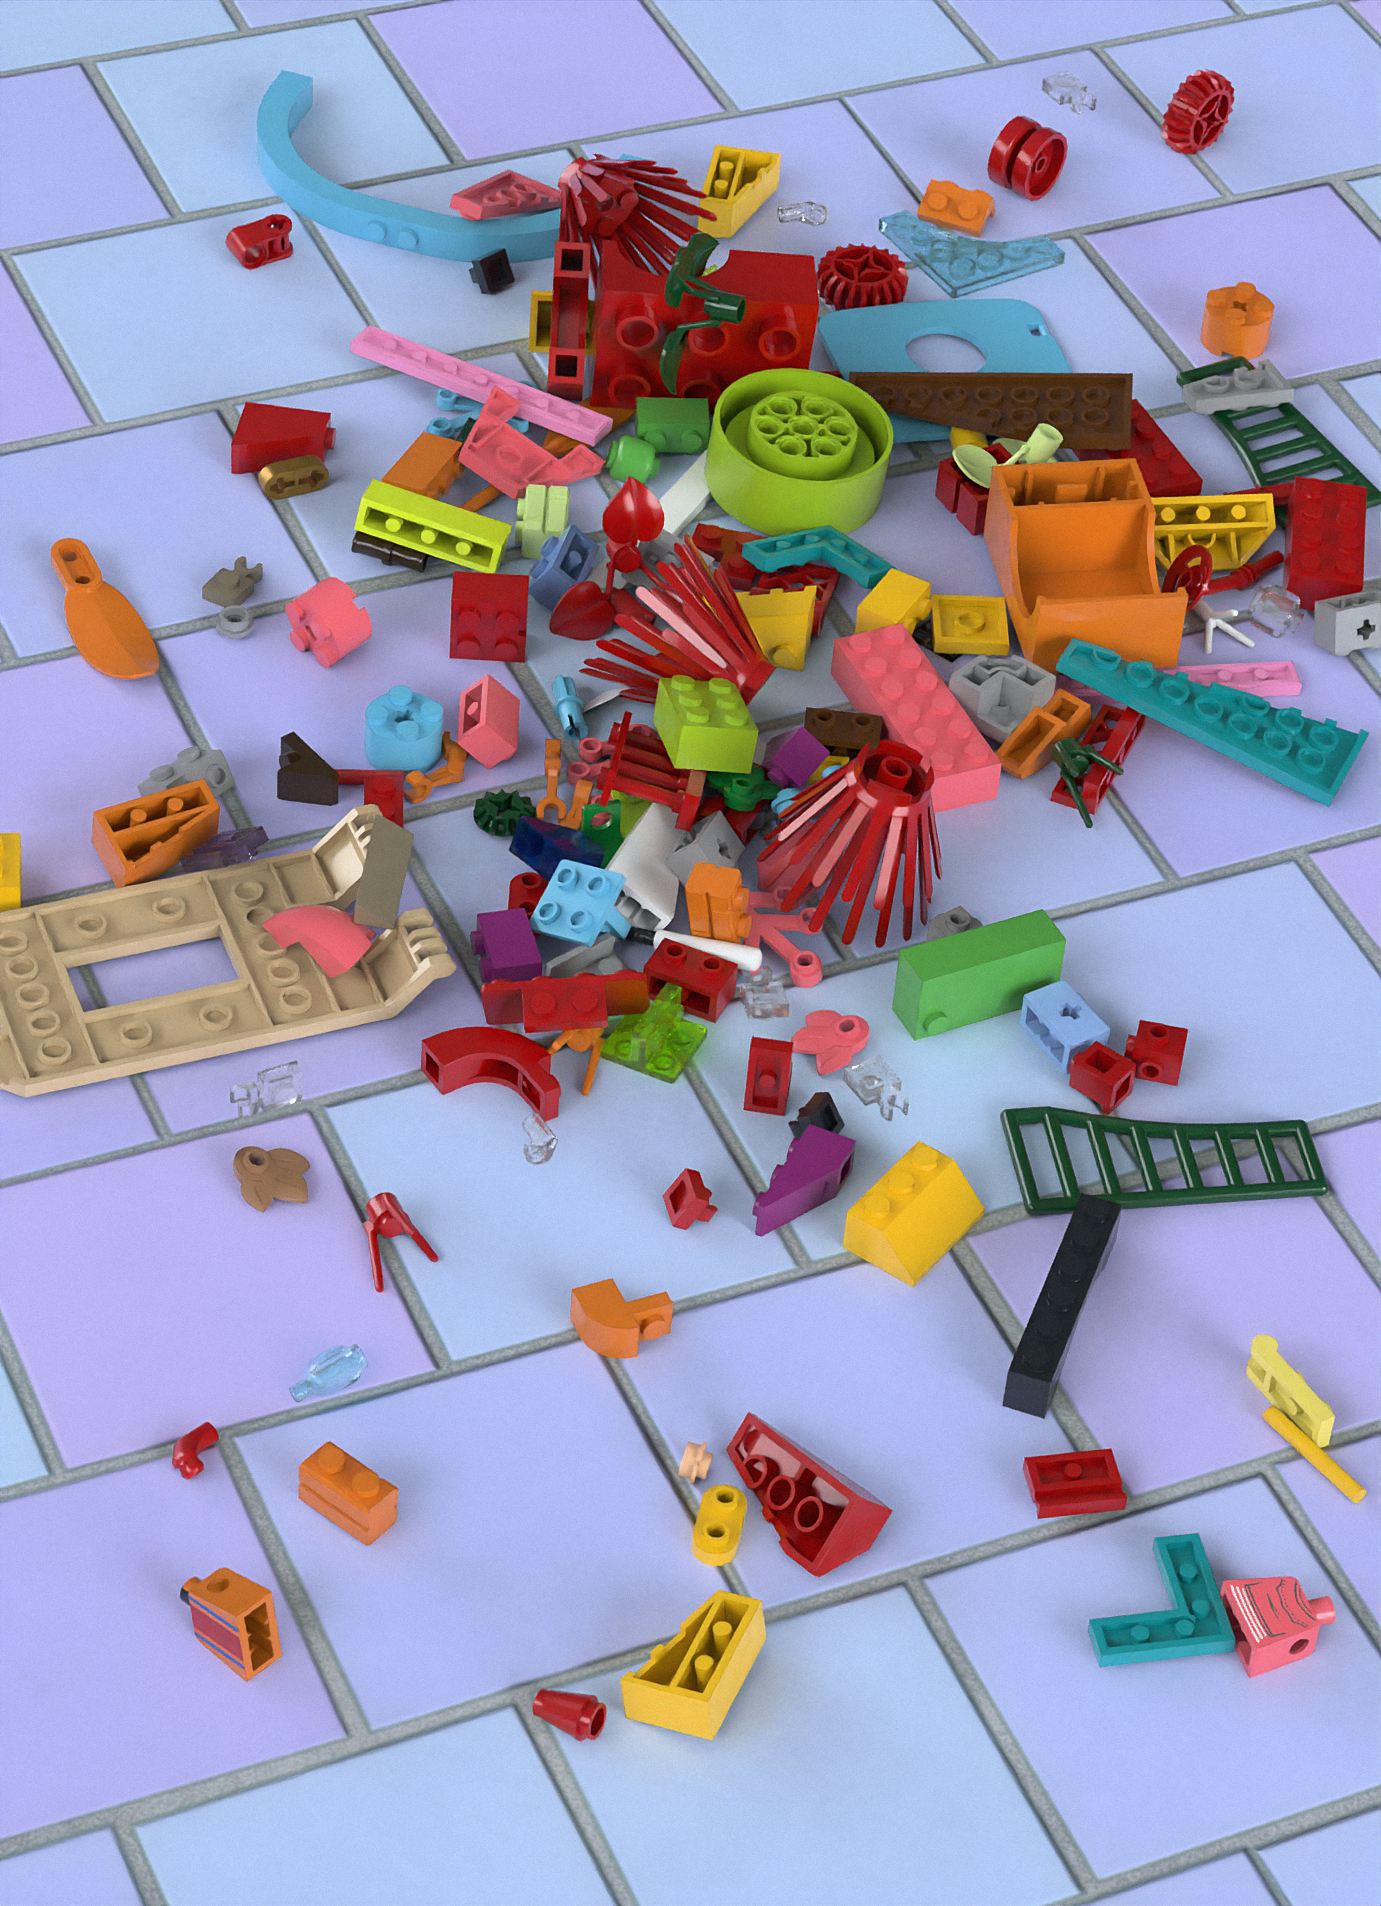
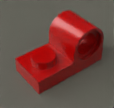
[743,1036,794,1116]

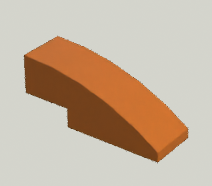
[995,688,1092,780]

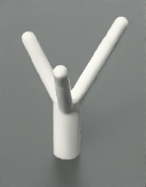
[1191,598,1255,654]

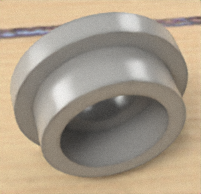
[216,605,254,640]

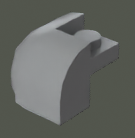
[948,654,1056,744]

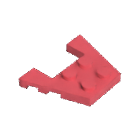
[458,385,606,500]

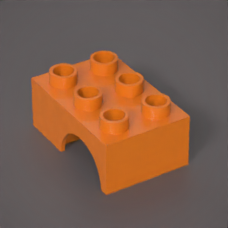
[983,458,1188,674]

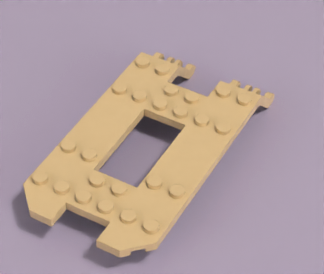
[0,804,456,1098]

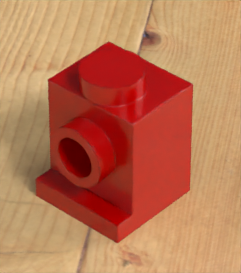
[1068,1041,1137,1115]

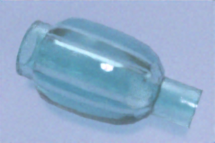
[289,1344,368,1403]

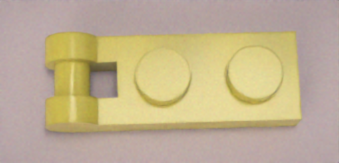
[1246,1334,1335,1448]

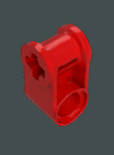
[225,214,293,270]

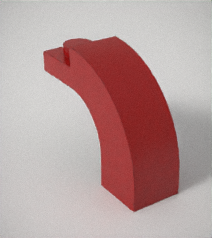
[421,1026,561,1122]

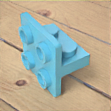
[529,859,632,947]

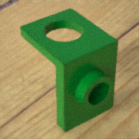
[580,799,624,869]

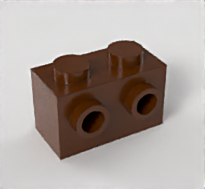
[804,707,882,762]

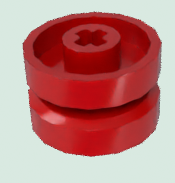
[987,115,1068,201]

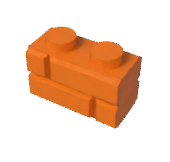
[685,862,752,944]
[299,1441,398,1546]

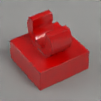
[663,1168,718,1230]

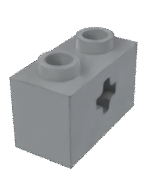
[1314,589,1381,656]
[666,810,746,887]

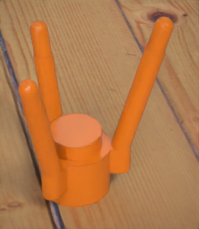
[546,1027,606,1096]

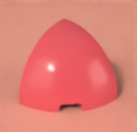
[262,905,377,979]

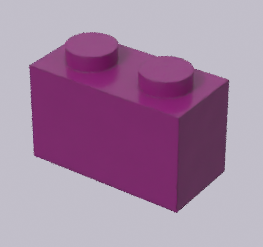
[470,908,543,984]

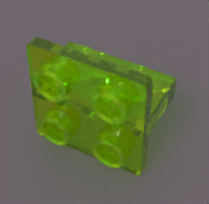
[600,982,708,1084]

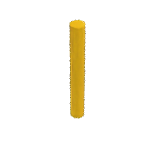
[1262,1405,1367,1503]

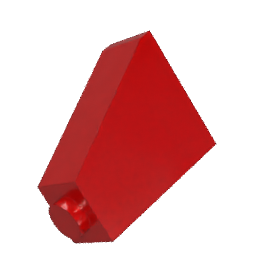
[231,402,336,474]

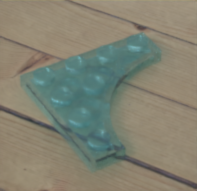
[878,210,1065,299]

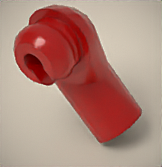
[172,1422,219,1480]

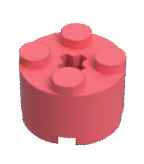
[285,577,372,668]

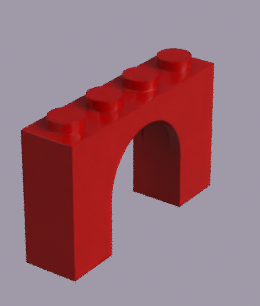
[547,241,591,401]

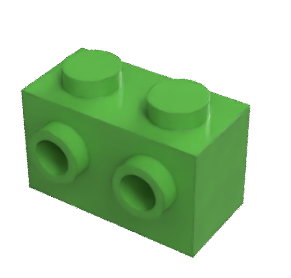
[635,397,710,454]

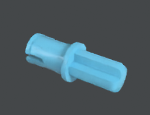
[551,674,588,741]

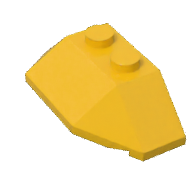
[1151,494,1276,572]

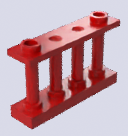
[595,711,707,832]

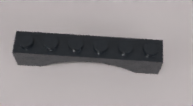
[1002,1193,1122,1419]

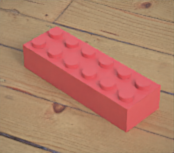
[831,623,1002,813]

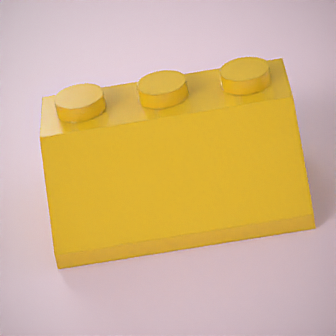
[842,1141,985,1287]

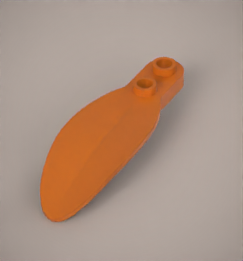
[51,538,160,679]

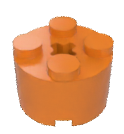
[1200,282,1274,360]

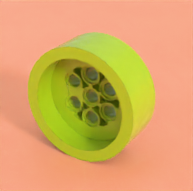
[704,368,894,536]

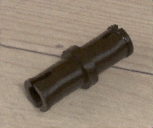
[351,531,429,573]

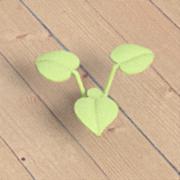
[952,423,1063,488]

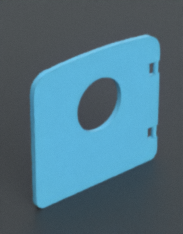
[817,299,1073,444]

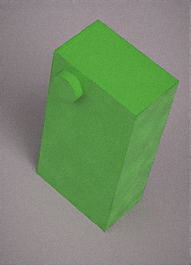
[892,909,1066,1041]

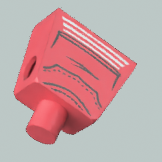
[1220,1576,1336,1678]

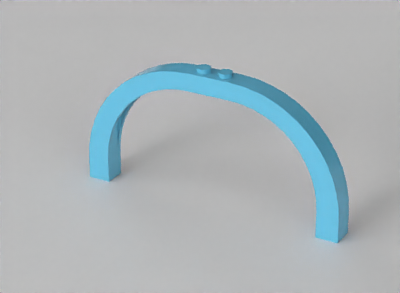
[257,70,654,263]

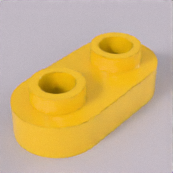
[692,1485,747,1566]

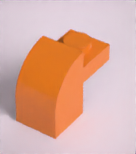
[570,1278,673,1359]

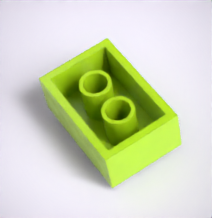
[652,675,759,774]

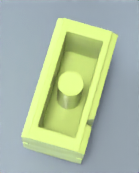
[515,484,570,559]

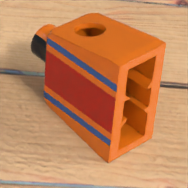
[180,1567,282,1682]

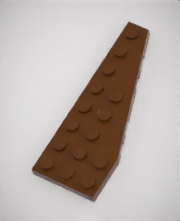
[848,372,1133,451]

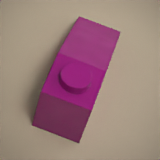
[762,726,831,789]

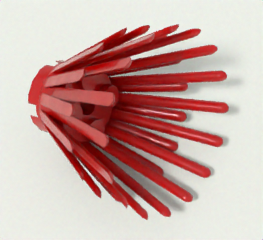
[558,154,717,298]
[578,533,777,707]
[757,740,942,948]

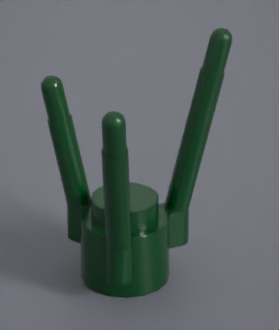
[1051,738,1124,828]

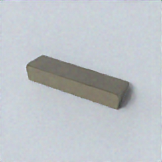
[353,814,414,930]

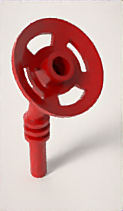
[1162,545,1284,612]

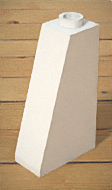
[605,802,685,931]

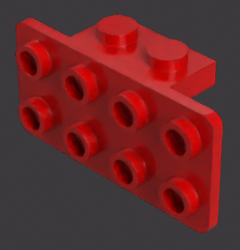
[480,969,650,1034]

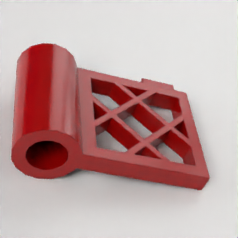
[749,563,841,637]

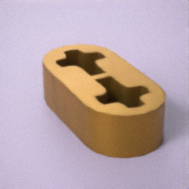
[258,455,329,500]

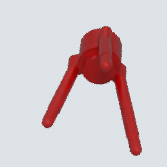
[363,1192,438,1293]

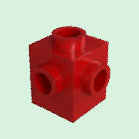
[1124,1020,1188,1086]

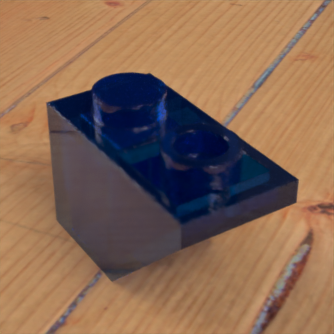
[508,816,606,882]

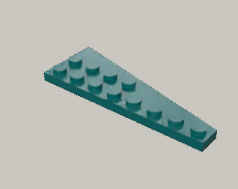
[1055,638,1369,807]

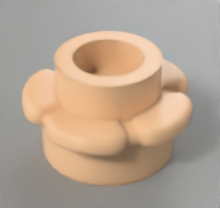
[678,1441,713,1485]

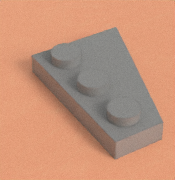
[1182,359,1294,415]

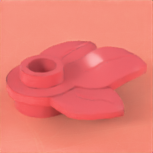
[790,1010,870,1076]

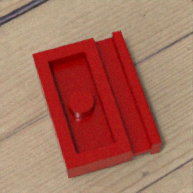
[1023,1448,1127,1519]

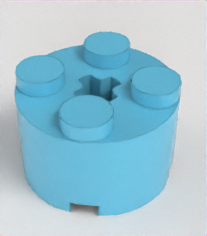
[365,685,443,773]

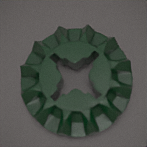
[473,788,536,837]

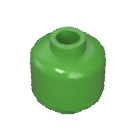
[605,435,660,484]

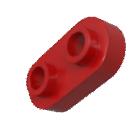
[508,872,549,938]

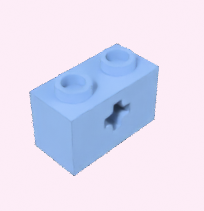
[1019,979,1111,1075]

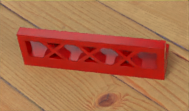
[1051,704,1146,815]

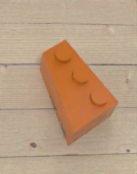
[91,779,220,888]

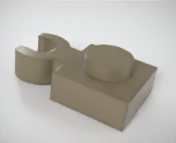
[202,556,263,608]

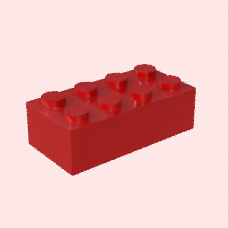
[1072,399,1203,498]
[1282,476,1367,611]

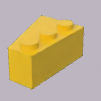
[697,144,781,238]
[703,585,817,671]
[620,1590,766,1741]

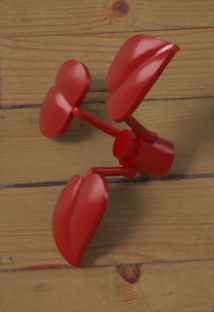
[549,476,703,641]

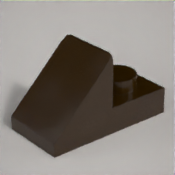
[277,731,339,806]

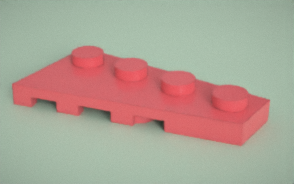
[450,169,562,221]

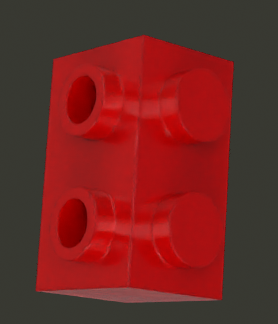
[643,937,738,1023]

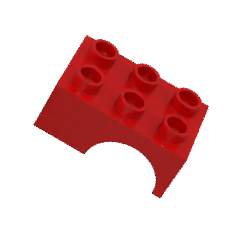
[587,240,819,415]

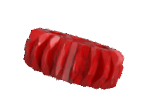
[1161,69,1235,155]
[816,243,908,311]

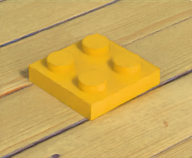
[930,594,1009,656]

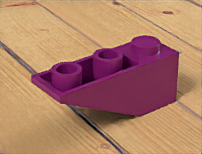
[752,1124,856,1237]

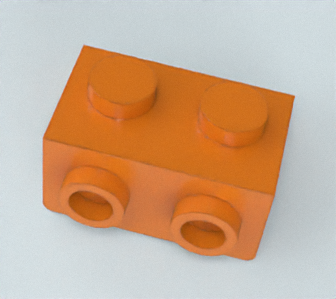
[917,179,996,238]

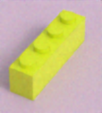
[354,479,512,573]

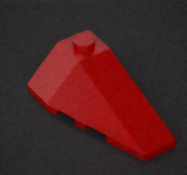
[726,1412,893,1578]

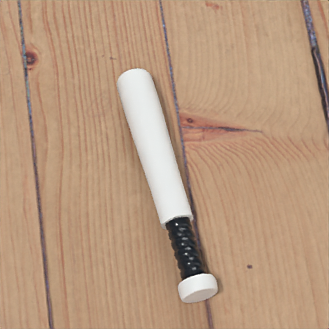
[613,926,763,971]

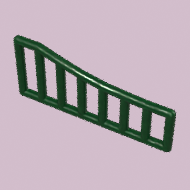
[1176,356,1381,532]
[1000,1106,1329,1216]

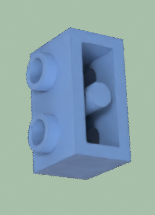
[528,524,600,612]

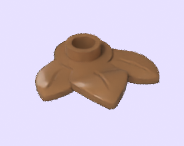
[233,1146,310,1213]

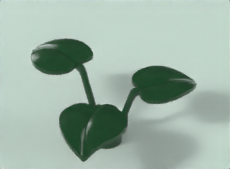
[660,232,746,395]

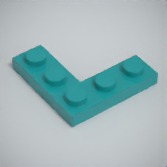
[742,525,898,589]
[1088,1533,1236,1667]

